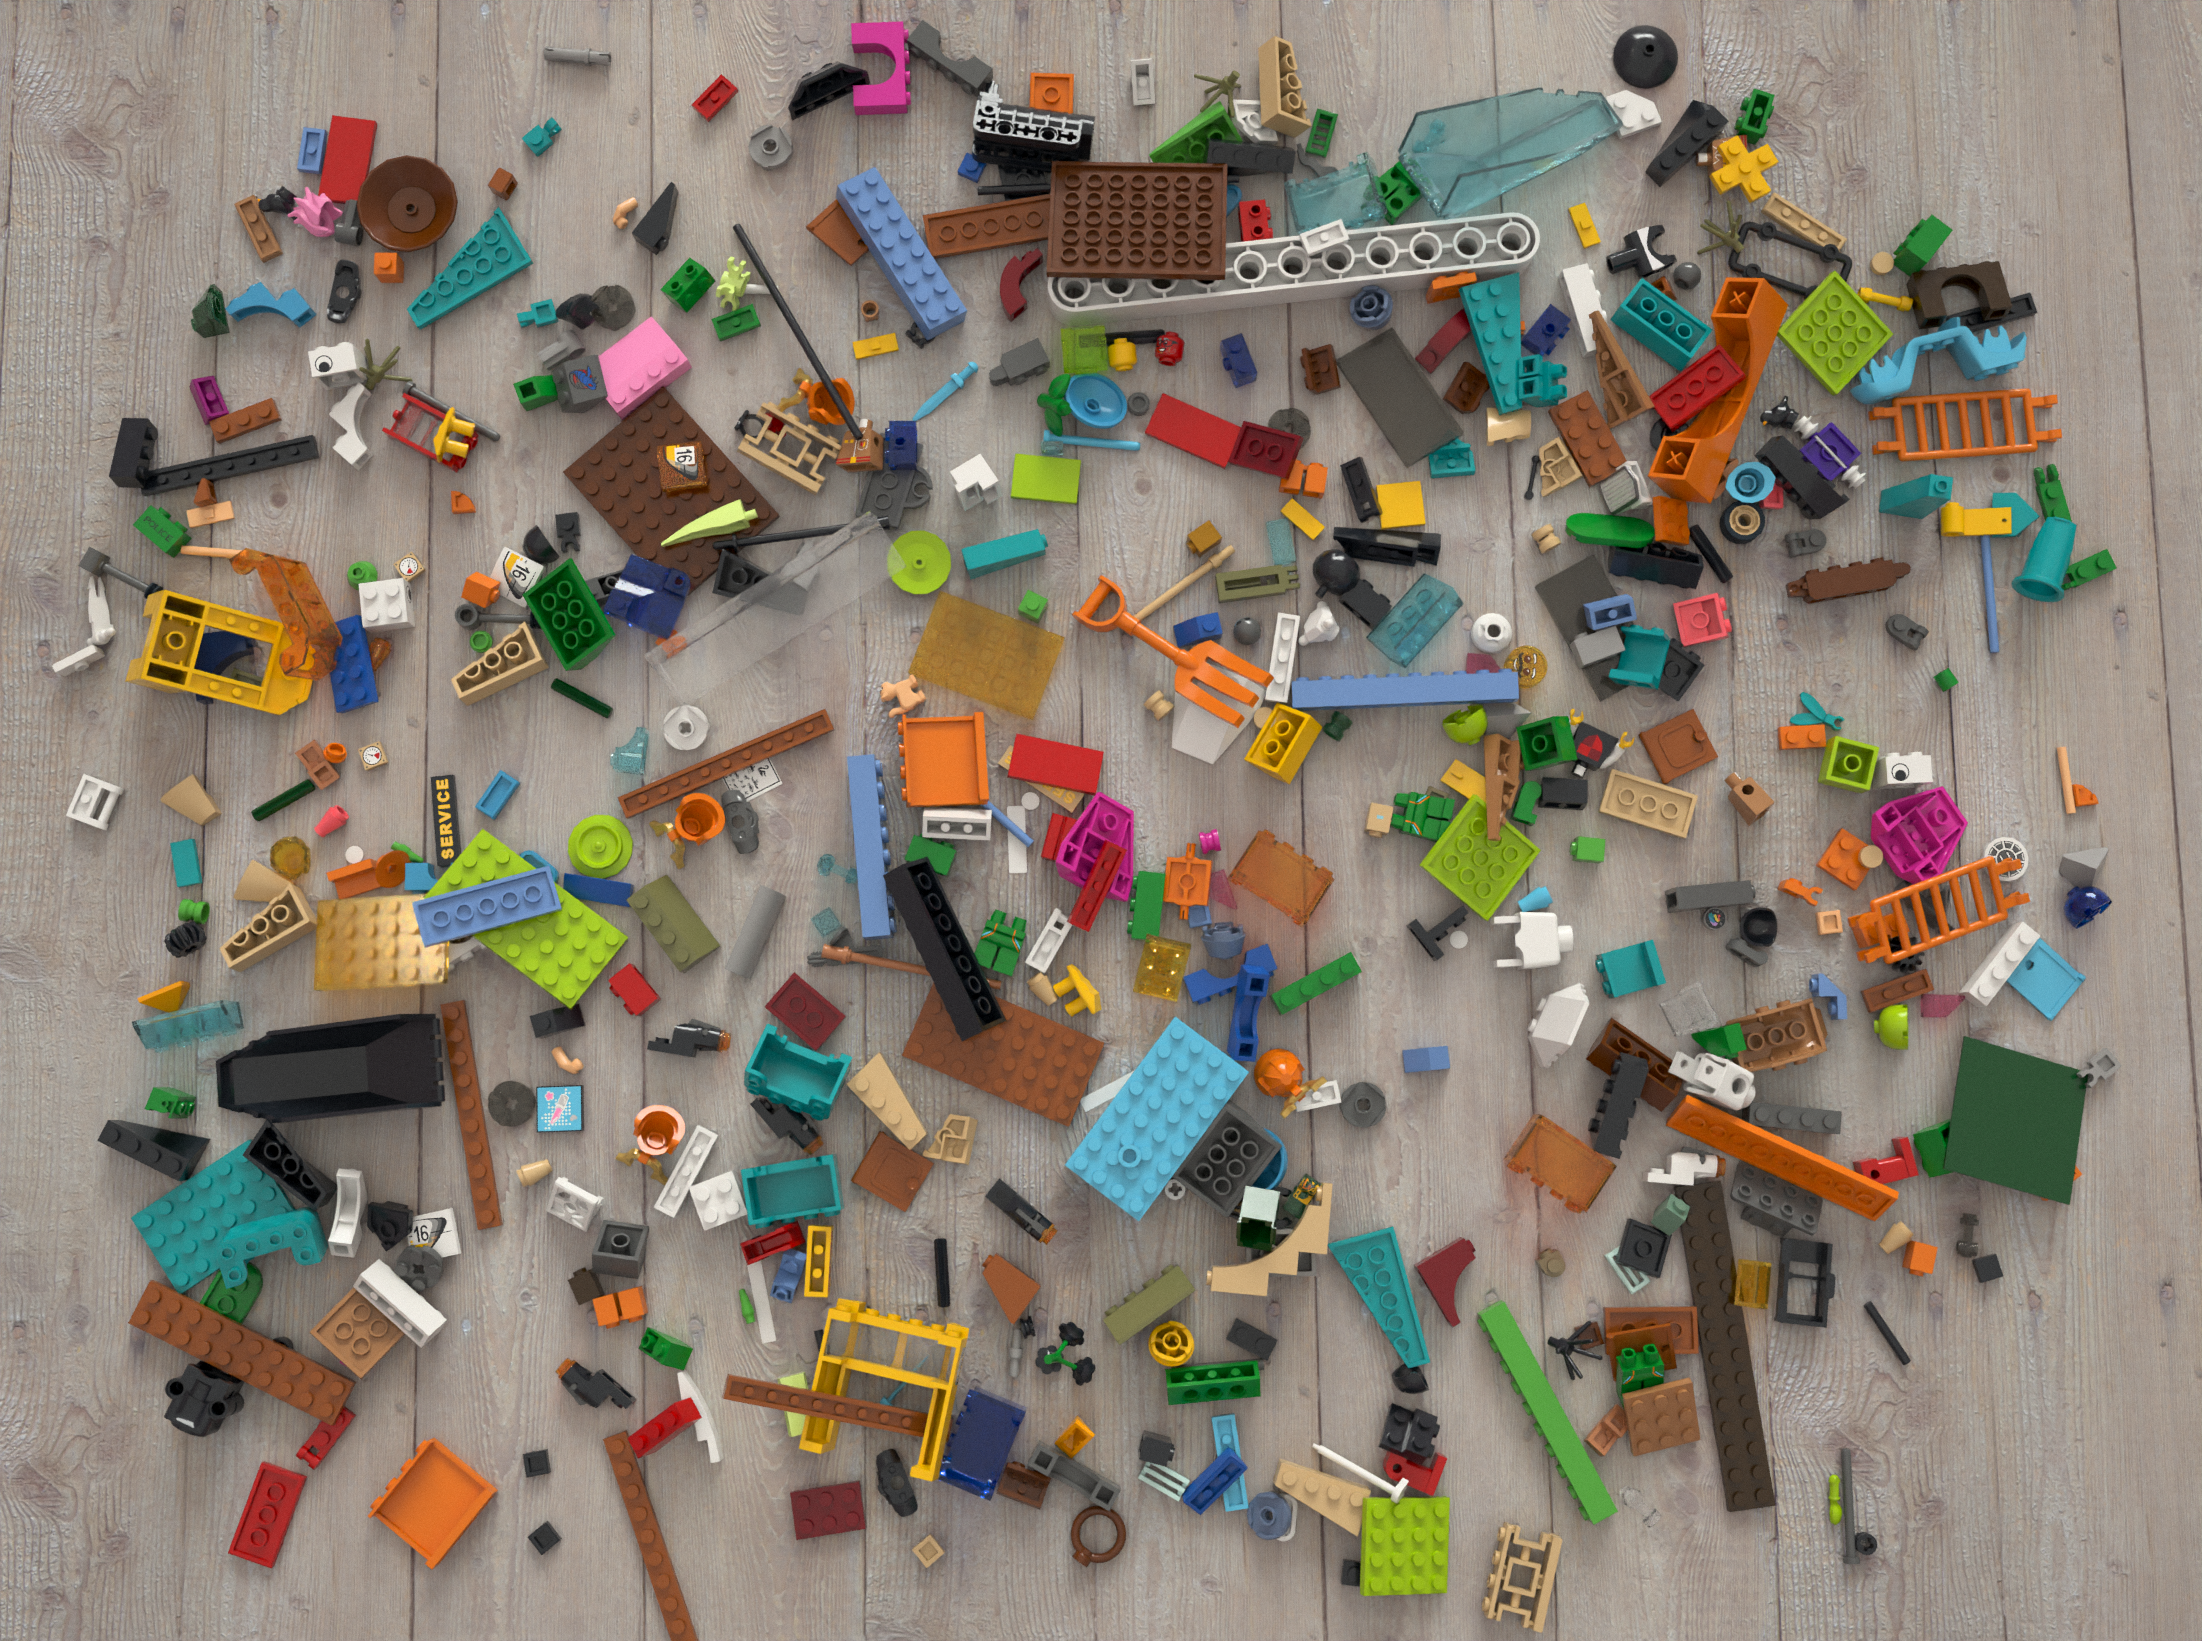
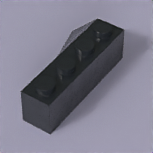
[1645,100,1729,187]
[1203,137,1296,177]
[1754,435,1850,520]
[1608,540,1704,589]
[243,1118,337,1211]
[97,1120,210,1181]

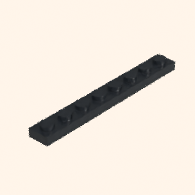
[141,435,319,497]

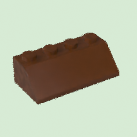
[1586,1017,1683,1112]

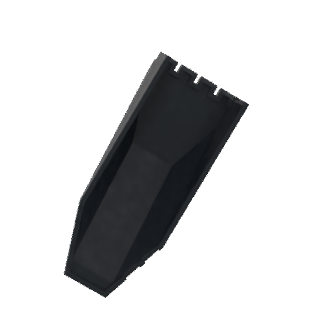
[216,1014,445,1123]

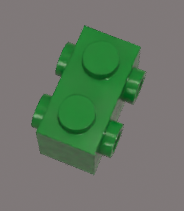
[1734,89,1775,145]
[660,257,715,313]

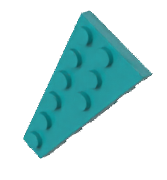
[407,207,533,330]
[1459,272,1522,415]
[1327,1226,1431,1368]

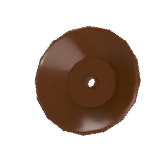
[357,155,458,252]

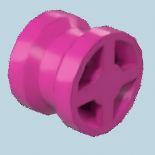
[1198,829,1221,855]

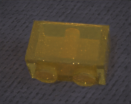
[1734,1259,1772,1309]

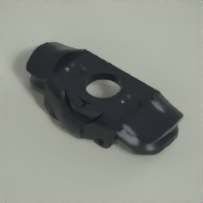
[327,259,362,323]
[876,1449,918,1517]

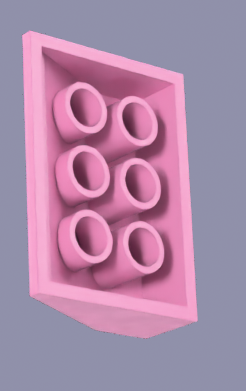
[598,317,692,421]

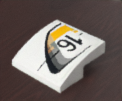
[490,547,546,609]
[407,1208,461,1257]

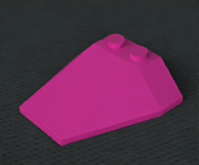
[1871,786,1968,884]
[1055,792,1134,902]

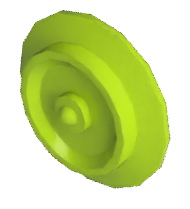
[887,530,951,594]
[568,815,633,879]

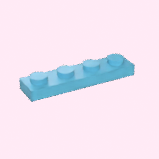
[1211,1413,1249,1512]

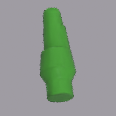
[391,841,424,863]
[739,1289,756,1324]

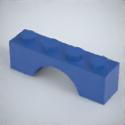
[1182,944,1278,1005]
[1227,965,1270,1062]

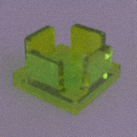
[1060,325,1108,375]

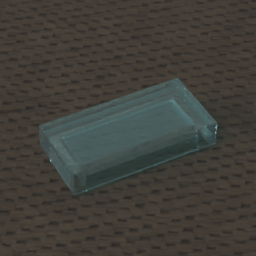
[1266,518,1296,566]

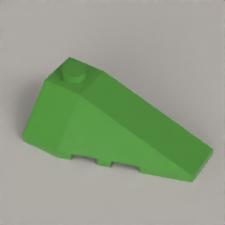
[1149,101,1243,163]

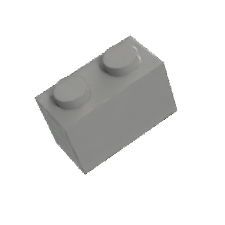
[1569,625,1625,669]

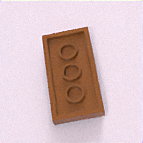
[1548,390,1627,488]
[1603,1306,1699,1355]

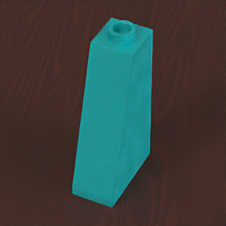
[1879,474,1953,519]
[961,529,1048,580]

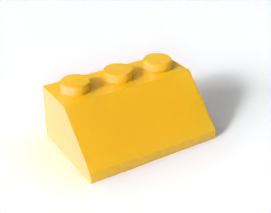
[1244,702,1322,784]

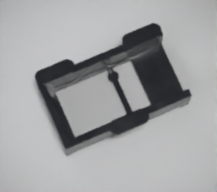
[1774,1238,1836,1328]

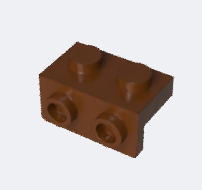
[1300,344,1341,395]
[1443,362,1490,414]
[996,1461,1051,1510]

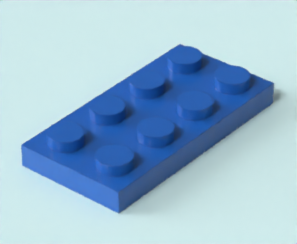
[321,615,378,713]

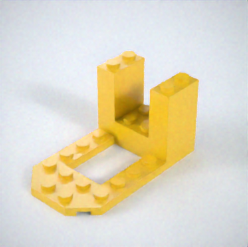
[125,590,319,715]

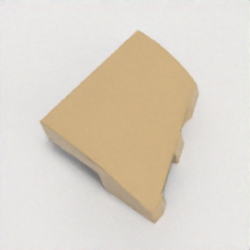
[1485,407,1531,446]
[1539,437,1583,497]
[160,774,222,826]
[233,860,296,902]
[923,1114,978,1165]

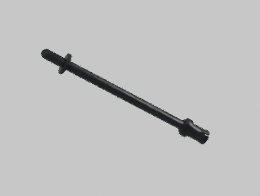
[712,515,890,553]

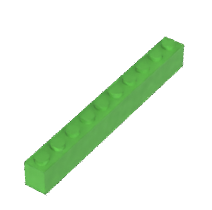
[1477,1300,1618,1525]

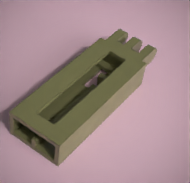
[1215,565,1300,604]

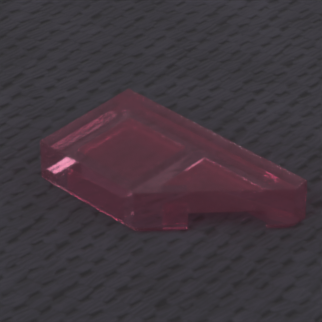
[1465,653,1500,674]
[1209,869,1238,910]
[1921,994,1965,1018]

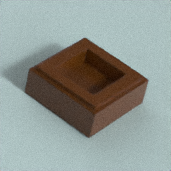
[1574,1321,1604,1350]

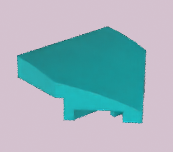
[1428,430,1476,479]
[1992,493,2040,538]

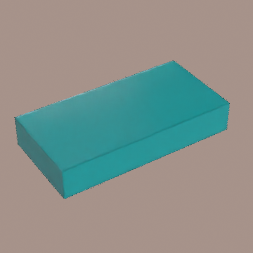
[170,839,203,888]

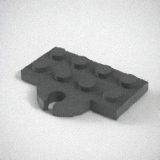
[855,433,933,529]

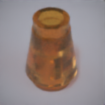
[369,637,392,671]

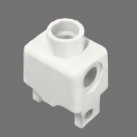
[1490,912,1573,970]
[1668,1051,1755,1110]

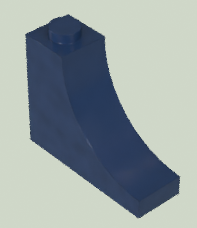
[194,631,256,705]

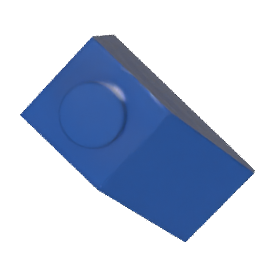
[1173,612,1223,648]

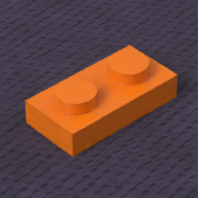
[1778,725,1826,750]

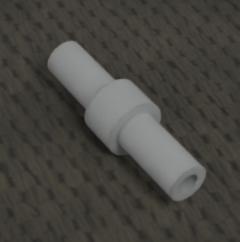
[1008,1329,1023,1377]

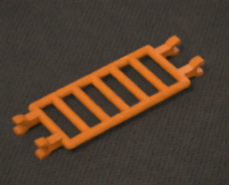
[1868,388,2062,462]
[1848,856,2030,964]

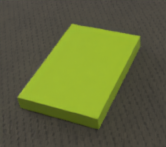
[1011,453,1081,505]

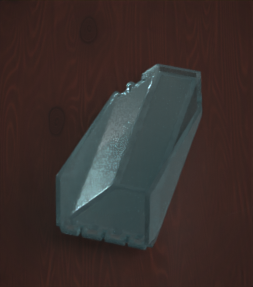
[1398,87,1623,220]

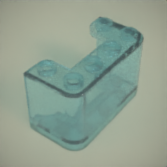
[1284,152,1388,235]

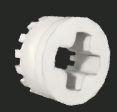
[1165,1179,1185,1200]

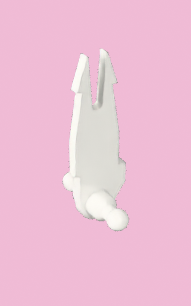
[87,576,116,646]

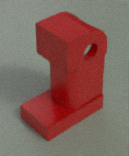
[1853,1137,1919,1184]
[740,1221,805,1265]
[1383,1451,1447,1496]

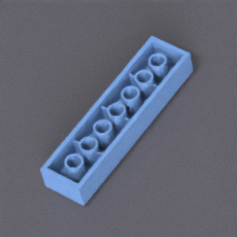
[836,167,967,341]
[847,754,897,941]

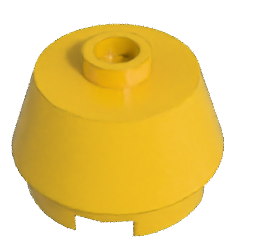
[1148,1321,1194,1367]

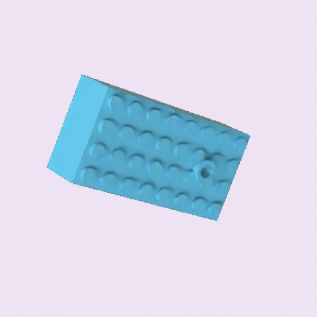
[1065,1017,1249,1221]

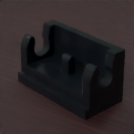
[1538,777,1588,810]

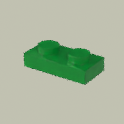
[711,304,761,342]

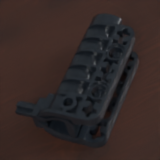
[972,80,1095,173]

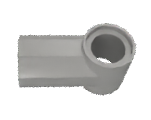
[537,330,585,370]

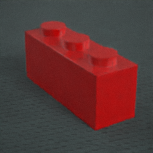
[627,1397,702,1459]

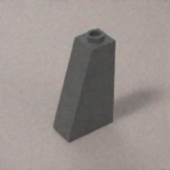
[1665,880,1756,913]

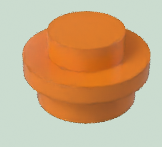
[323,743,347,763]

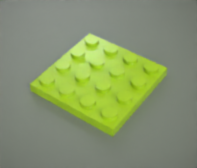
[1777,271,1893,396]
[1419,794,1541,921]
[1360,1496,1450,1596]

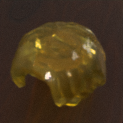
[270,836,311,880]

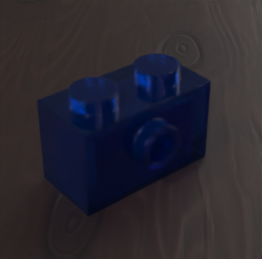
[1521,304,1571,357]
[1220,333,1258,388]
[885,421,917,470]

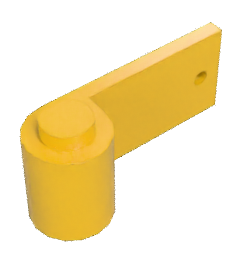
[1941,502,2012,537]
[1440,759,1486,803]

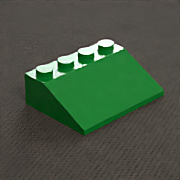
[523,558,616,671]

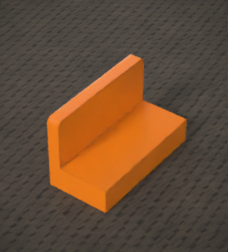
[326,859,382,900]

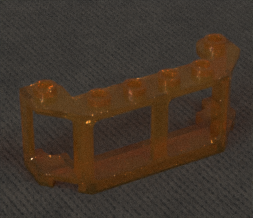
[229,548,343,680]

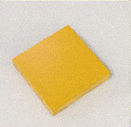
[1376,481,1426,530]

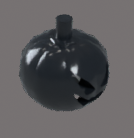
[1313,549,1361,599]

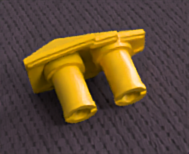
[433,407,475,463]
[1053,964,1102,1017]

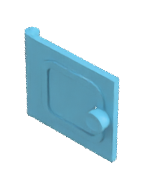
[2006,938,2086,1021]

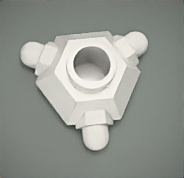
[1298,601,1339,646]

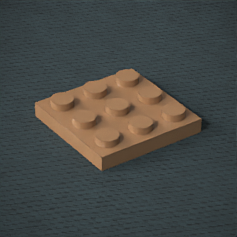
[310,1287,405,1380]
[1622,1378,1701,1456]

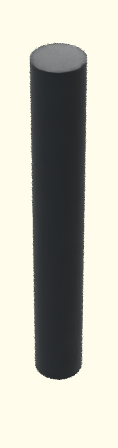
[1863,1301,1911,1365]

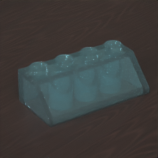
[1366,573,1464,668]
[132,1000,244,1053]

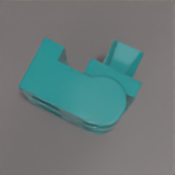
[1519,354,1567,407]

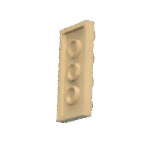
[1598,769,1698,839]

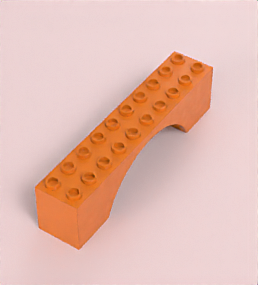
[1648,277,1788,504]

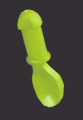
[1828,1474,1842,1525]

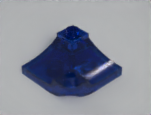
[603,554,691,641]

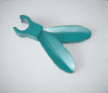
[1790,692,1844,731]

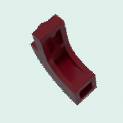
[1000,248,1043,322]
[1415,308,1472,373]

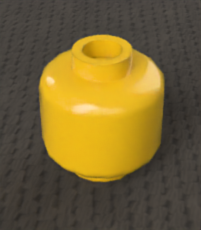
[1108,338,1137,372]

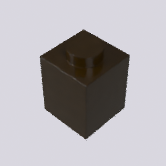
[568,1267,605,1305]

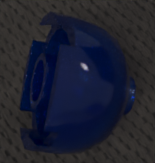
[2063,886,2112,929]

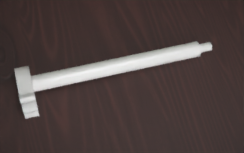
[1312,1443,1409,1503]

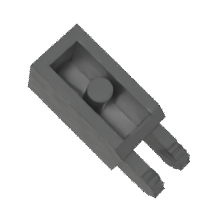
[989,338,1050,386]

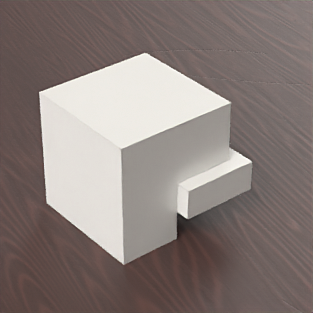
[950,454,1003,511]

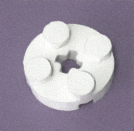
[663,705,710,750]

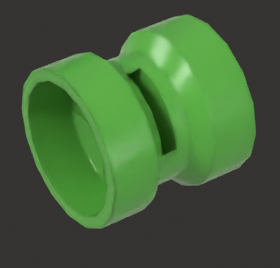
[178,899,210,924]

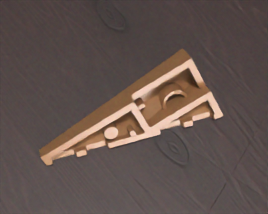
[1589,310,1655,429]
[1484,734,1525,841]

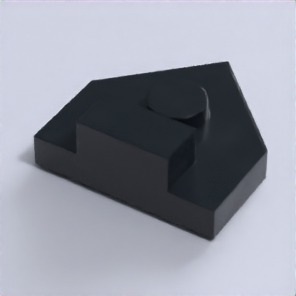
[367,1201,413,1252]

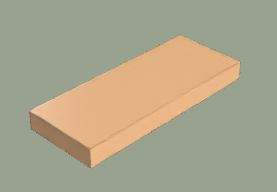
[186,501,235,528]

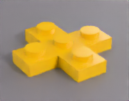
[1709,135,1779,203]

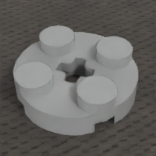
[748,125,793,171]

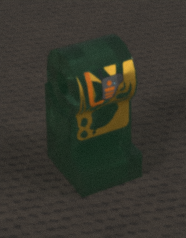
[1281,1173,1321,1219]

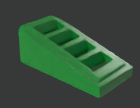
[1305,108,1338,158]

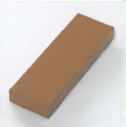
[234,195,283,263]

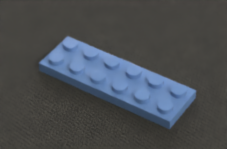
[412,866,562,948]

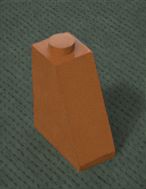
[982,1252,1041,1325]

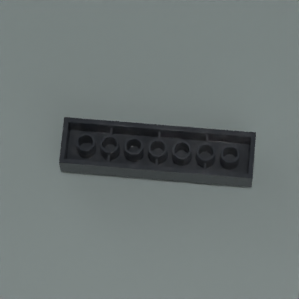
[883,857,1006,1041]

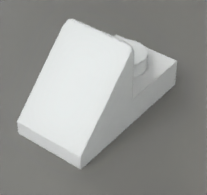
[1130,58,1155,105]

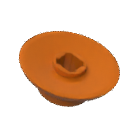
[375,850,411,888]

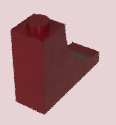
[1414,1237,1476,1327]

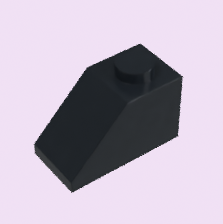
[530,1004,586,1039]

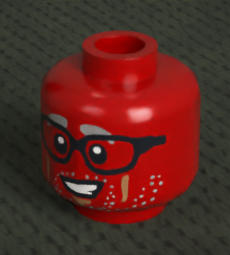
[1155,331,1185,366]

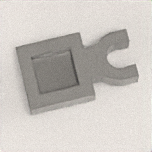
[2076,1048,2122,1088]

